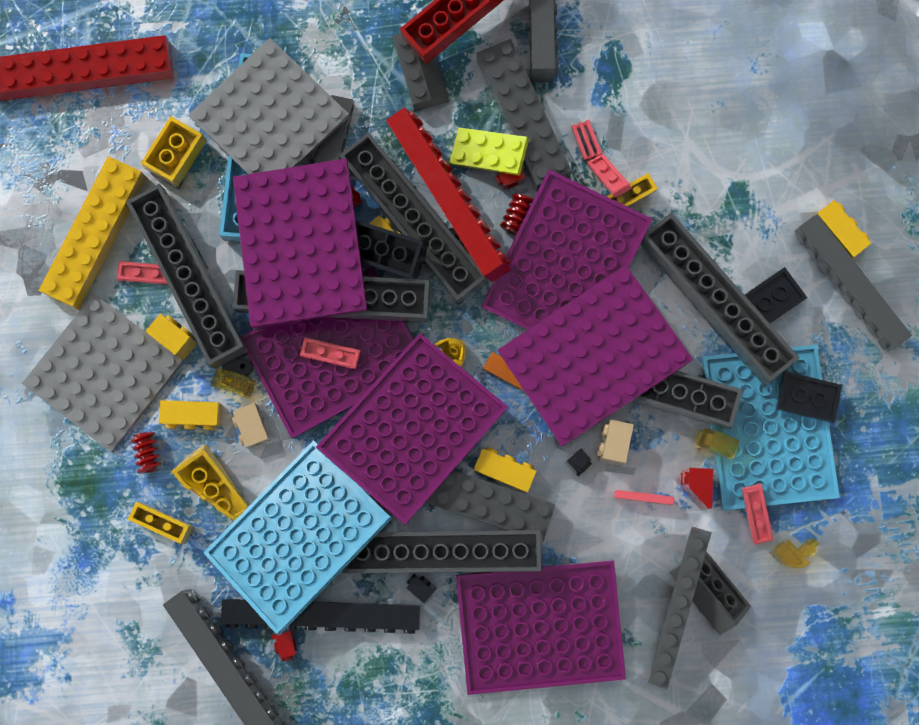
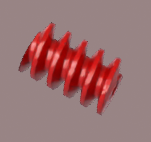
[500,194,534,236]
[131,432,161,474]

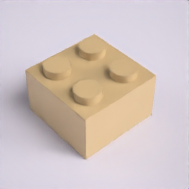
[596,419,634,466]

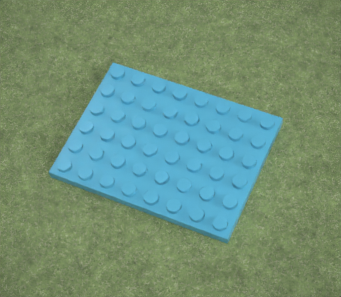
[701,345,840,511]
[203,440,392,636]

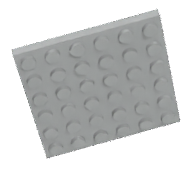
[188,38,350,174]
[22,294,184,453]

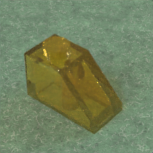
[211,368,255,399]

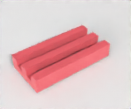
[571,120,602,161]

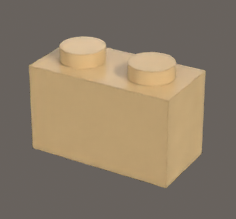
[232,403,271,449]

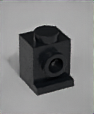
[565,448,592,476]
[406,573,437,603]

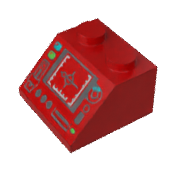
[679,467,713,510]

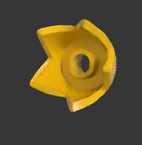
[434,338,467,367]

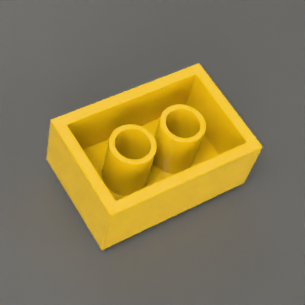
[141,116,207,188]

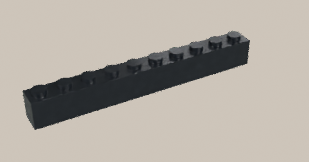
[221,599,420,634]

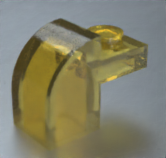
[693,428,739,459]
[770,538,819,568]

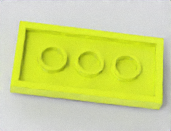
[449,127,529,176]

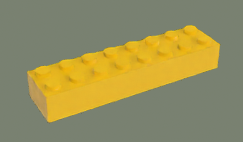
[38,156,147,310]

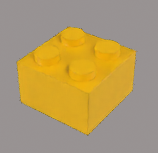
[145,314,198,361]

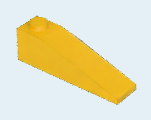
[172,443,249,521]

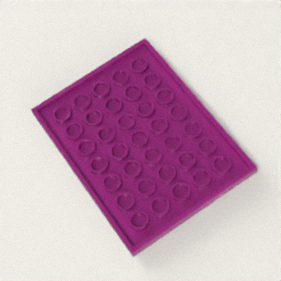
[233,158,368,328]
[481,169,652,330]
[497,265,693,447]
[241,266,414,439]
[316,333,508,525]
[456,559,626,695]

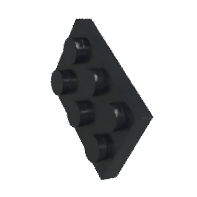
[744,267,808,323]
[775,371,842,423]

